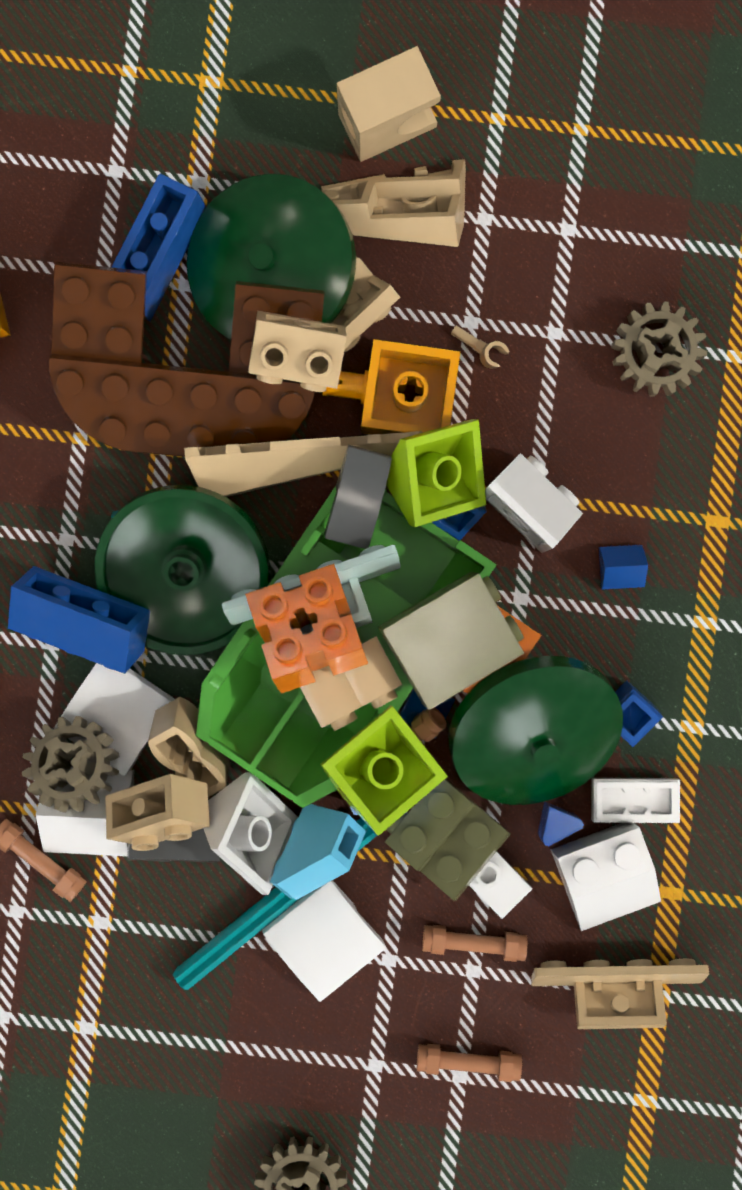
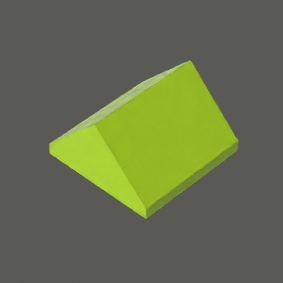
[386,419,486,527]
[320,705,448,836]

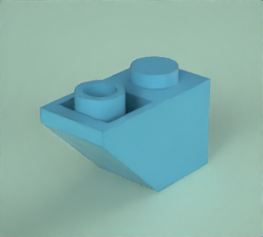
[270,804,366,900]

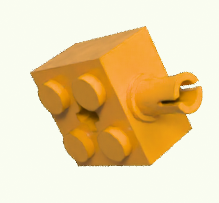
[323,339,460,435]

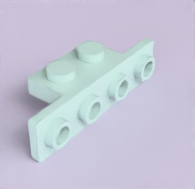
[221,545,401,634]

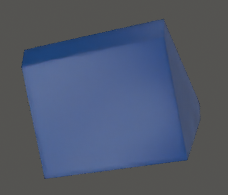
[599,545,648,590]
[537,801,584,847]

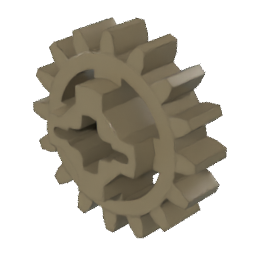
[611,301,707,397]
[22,716,120,813]
[254,1137,348,1190]

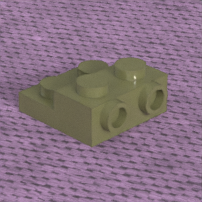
[385,778,511,901]

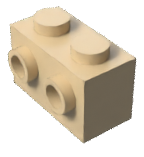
[248,310,347,392]
[105,774,210,851]

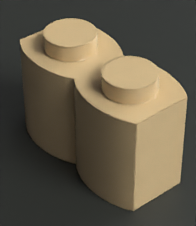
[300,636,402,731]
[148,697,230,797]

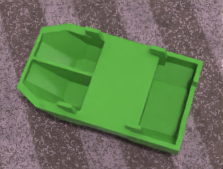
[196,486,497,808]

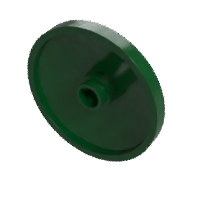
[187,174,356,339]
[95,485,270,655]
[448,656,623,805]

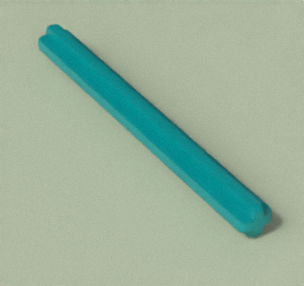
[173,818,378,990]

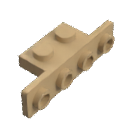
[531,958,709,1029]

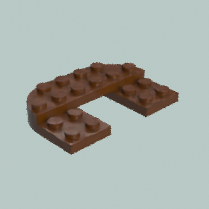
[49,262,325,457]

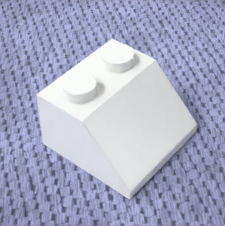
[485,453,583,553]
[551,823,661,931]

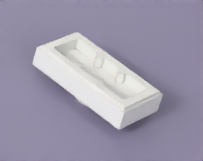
[591,778,680,823]
[469,852,532,919]

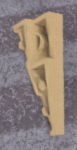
[321,159,466,247]
[184,431,422,497]

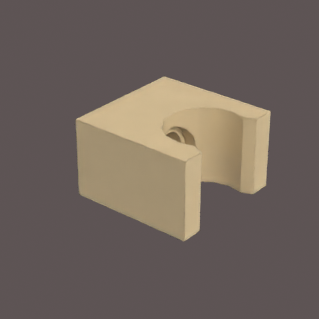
[336,46,441,162]

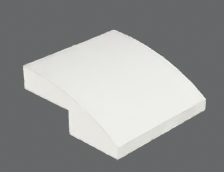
[54,663,175,776]
[262,880,387,1002]

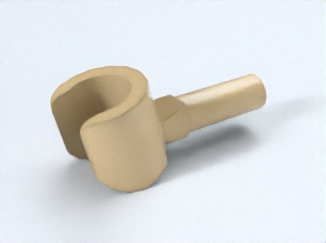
[451,325,509,369]

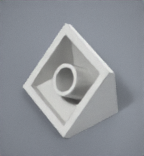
[36,767,134,856]
[203,772,298,895]

